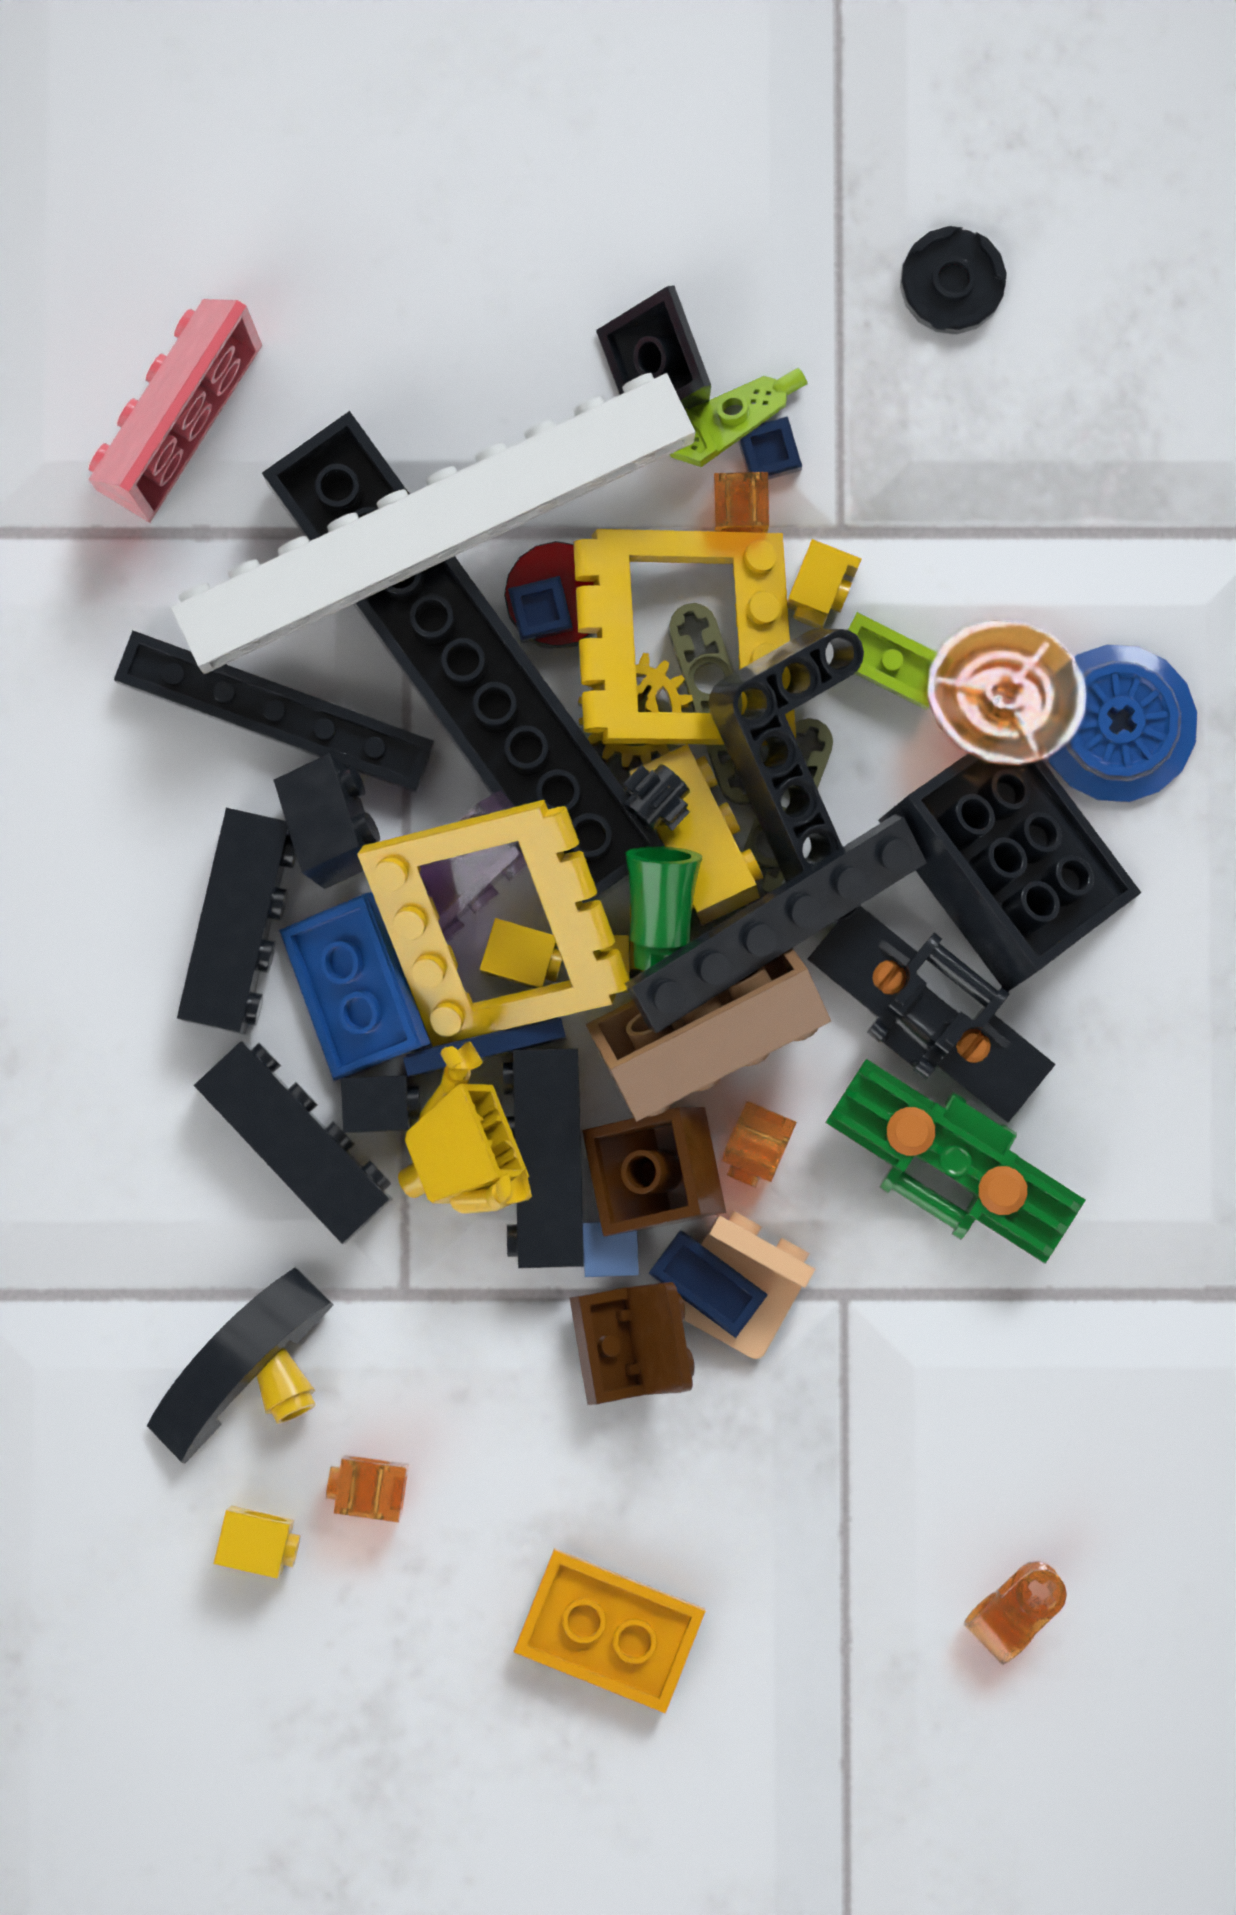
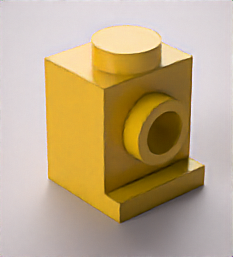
[787,539,862,629]

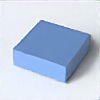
[583,1222,639,1277]

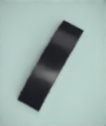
[147,1267,334,1464]

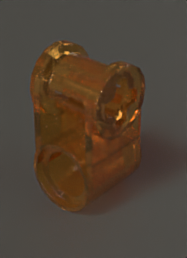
[963,1561,1067,1665]

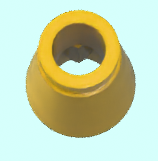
[256,1347,316,1424]

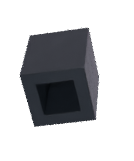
[341,1075,421,1134]

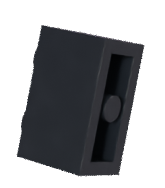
[273,753,380,889]

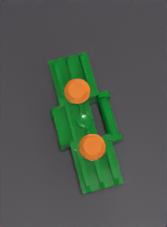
[825,1059,1086,1264]

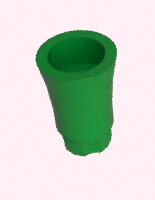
[625,847,702,970]

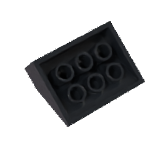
[878,721,1142,992]

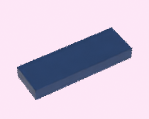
[403,1017,566,1078]

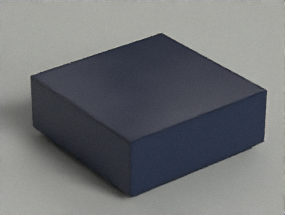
[738,416,802,485]
[508,576,573,643]

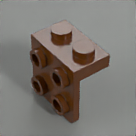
[569,1282,695,1405]

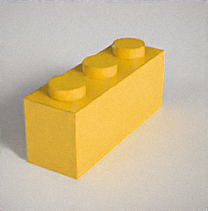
[629,744,764,926]

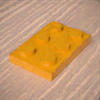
[513,1548,706,1714]

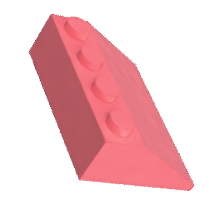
[88,299,262,523]

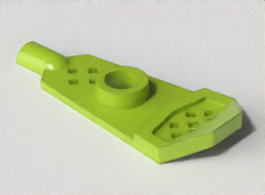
[669,368,808,467]

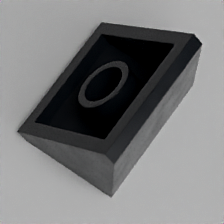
[596,285,711,409]

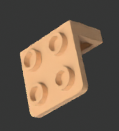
[683,1211,815,1359]

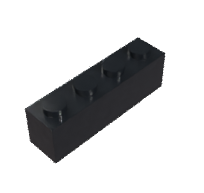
[177,807,297,1035]
[193,1041,393,1244]
[503,1049,584,1268]

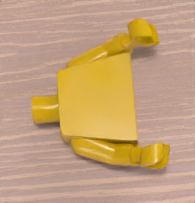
[398,1041,532,1214]

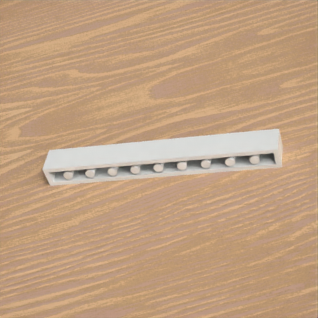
[170,373,695,674]

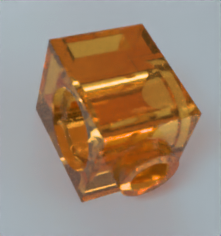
[712,472,769,533]
[720,1101,797,1188]
[326,1455,409,1523]

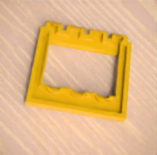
[573,529,796,745]
[357,800,630,1046]

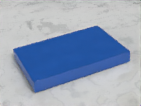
[279,892,430,1081]

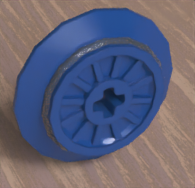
[1039,644,1197,802]

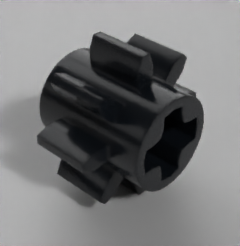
[623,764,690,832]

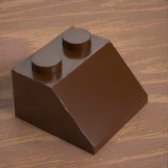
[582,1107,726,1237]

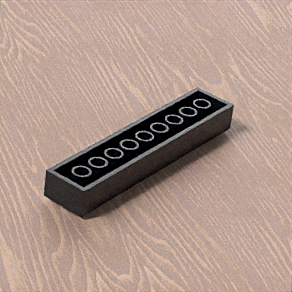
[262,411,665,903]

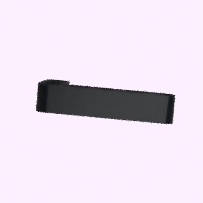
[708,629,864,921]

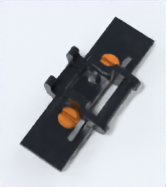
[807,905,1056,1123]

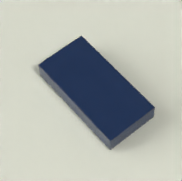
[648,1229,768,1338]

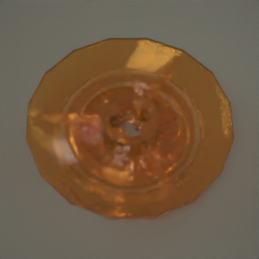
[927,620,1086,766]

